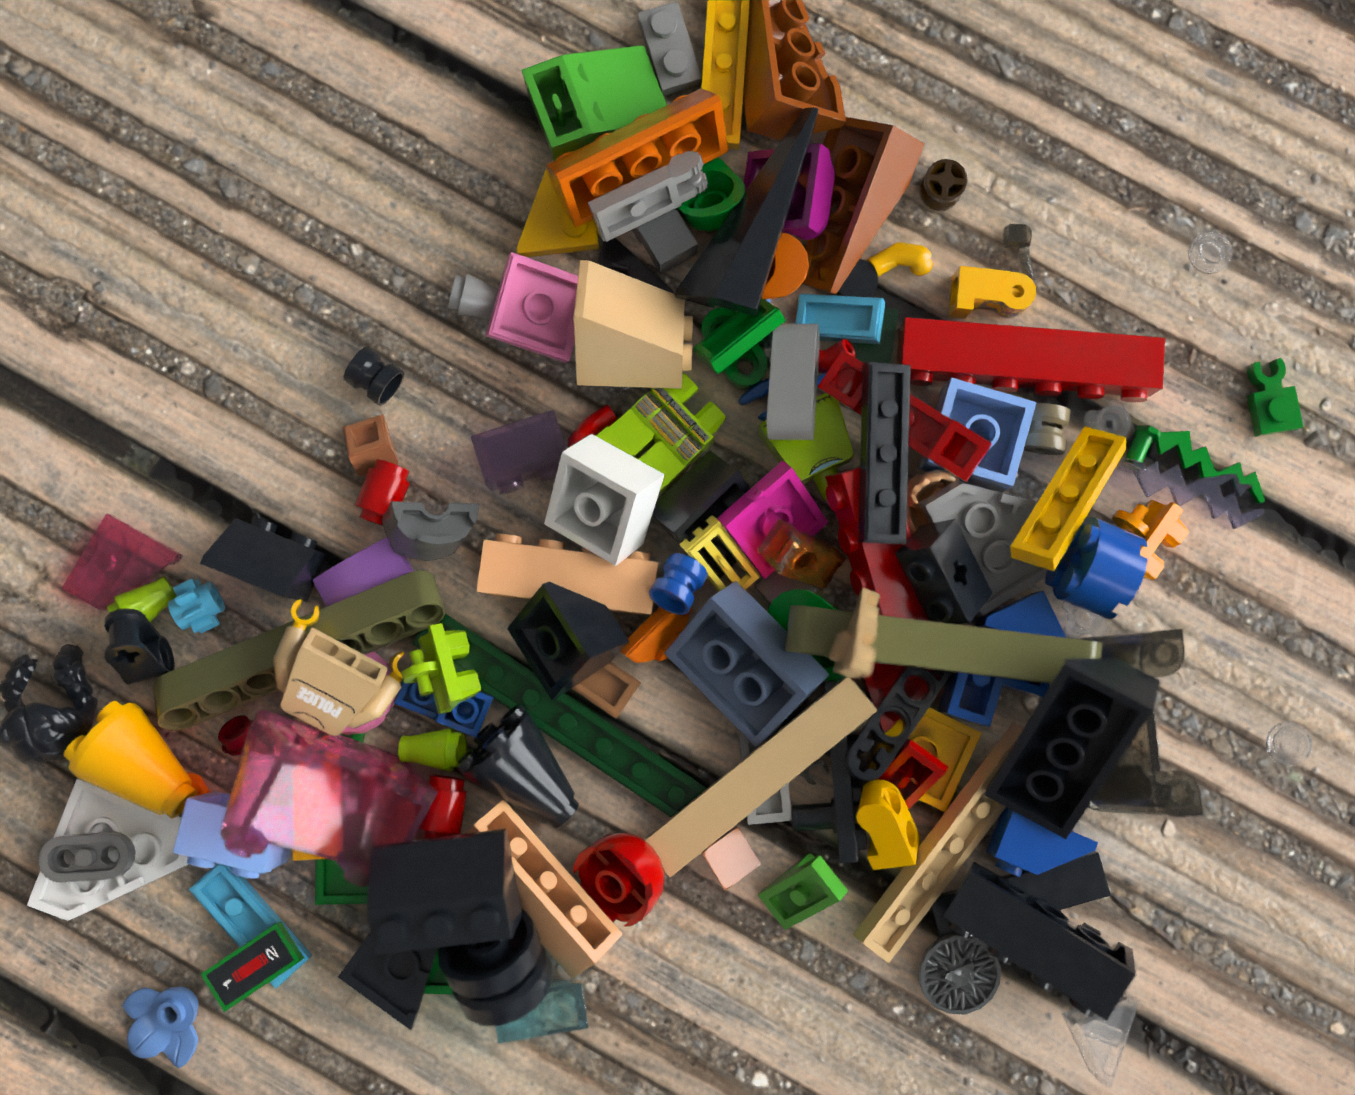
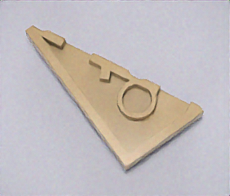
[829,588,880,678]

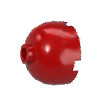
[574,833,664,927]

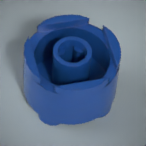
[1045,517,1148,619]

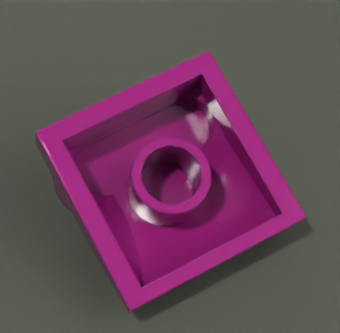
[744,143,835,240]

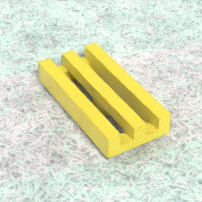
[679,515,761,592]

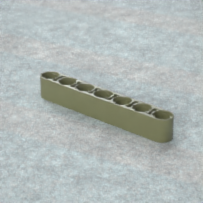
[153,570,445,731]
[785,605,1102,684]

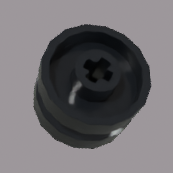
[438,909,553,1026]

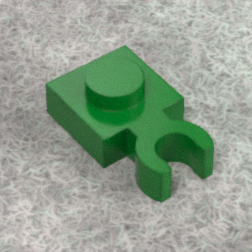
[1246,358,1304,437]

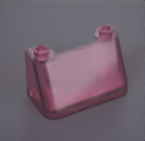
[220,710,438,887]

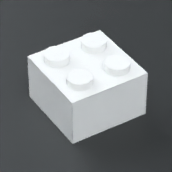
[544,434,664,566]

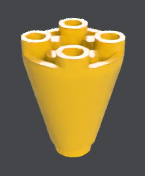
[63,701,197,819]

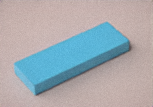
[189,863,313,989]

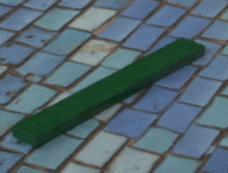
[411,613,707,817]

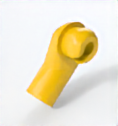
[867,242,933,277]

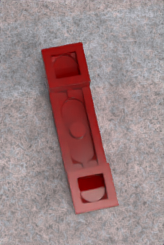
[818,350,992,482]

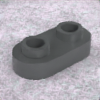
[38,832,136,882]

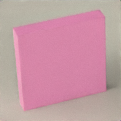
[485,252,578,363]

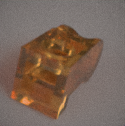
[757,518,846,588]

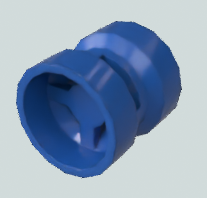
[649,553,708,615]

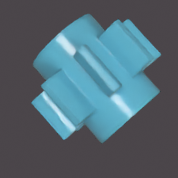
[168,578,225,633]

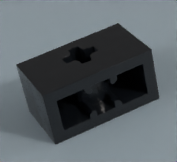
[895,519,993,625]

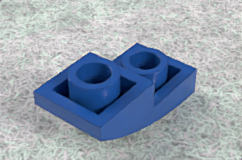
[394,662,494,738]

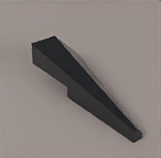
[675,107,819,317]

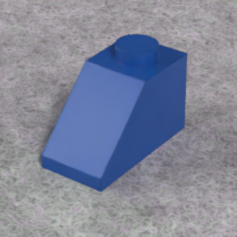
[986,807,1098,877]

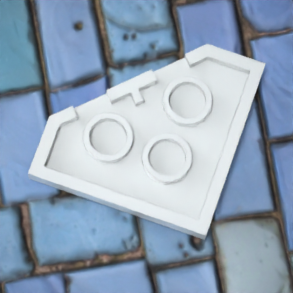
[27,779,189,921]

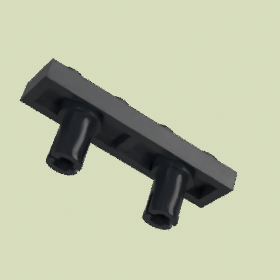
[784,682,867,863]

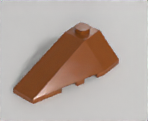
[743,0,846,141]
[802,117,925,295]

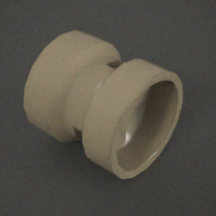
[1024,403,1071,455]

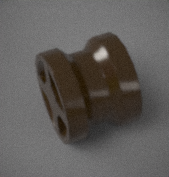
[920,159,968,211]

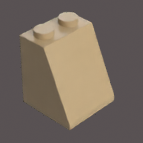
[574,260,693,389]

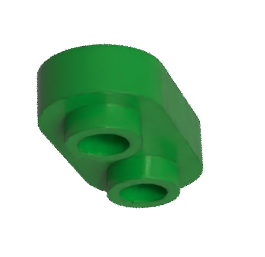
[701,307,767,389]

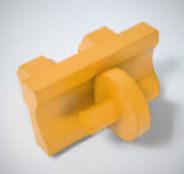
[1112,500,1189,580]

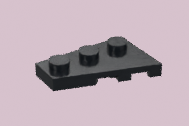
[338,931,439,1030]

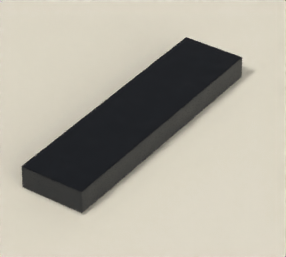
[858,362,911,545]
[930,851,1111,938]

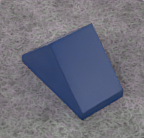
[975,590,1067,638]

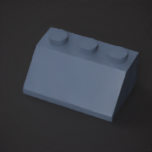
[664,581,830,748]

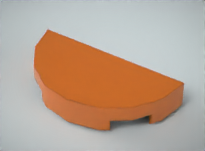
[620,606,692,663]

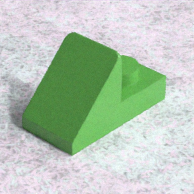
[758,853,848,930]

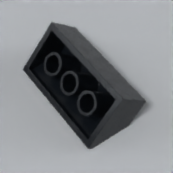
[984,658,1160,839]

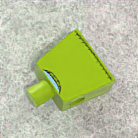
[757,393,854,501]

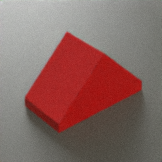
[871,739,948,810]

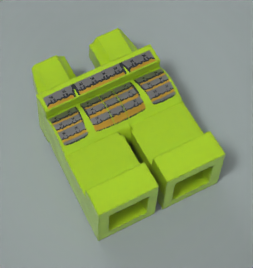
[597,372,726,499]

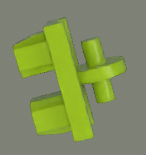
[401,623,481,714]

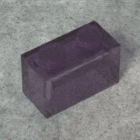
[470,410,567,494]

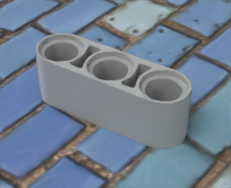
[767,324,819,440]

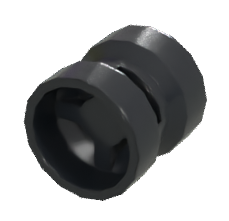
[343,346,405,406]

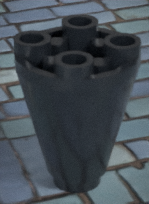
[455,703,579,828]

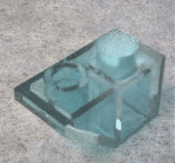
[496,979,589,1043]

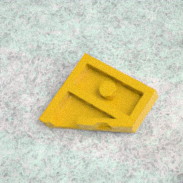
[517,167,599,258]

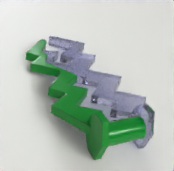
[1119,425,1265,529]

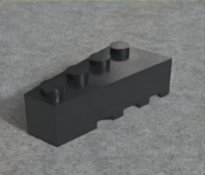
[943,862,1136,1021]

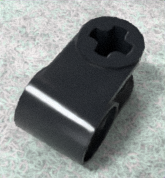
[104,608,175,685]

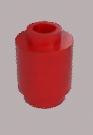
[354,459,410,526]
[417,775,467,839]

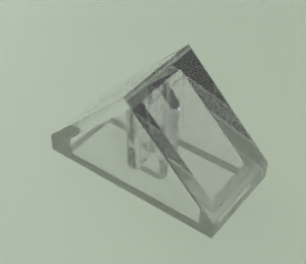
[1062,991,1140,1087]

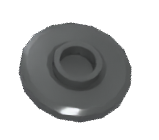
[918,933,1001,1014]

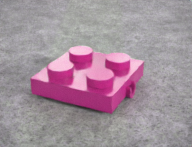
[717,460,828,579]

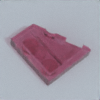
[62,513,183,610]

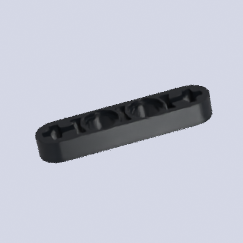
[844,666,953,782]

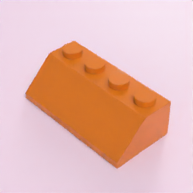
[546,88,728,228]

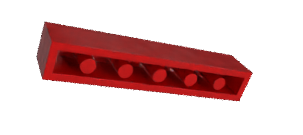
[896,317,1165,403]

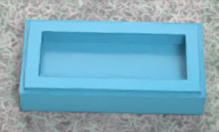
[795,294,885,344]

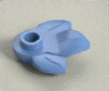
[122,987,199,1068]

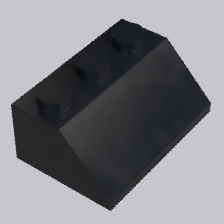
[367,829,523,955]

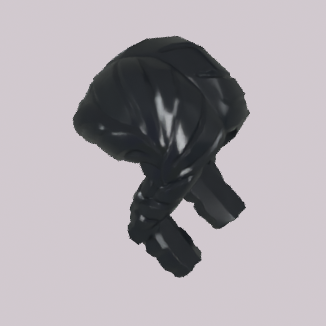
[0,644,98,766]

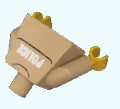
[273,599,412,742]

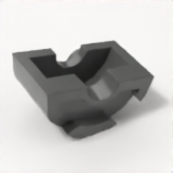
[382,501,479,561]

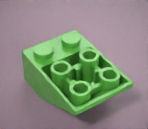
[522,45,667,161]

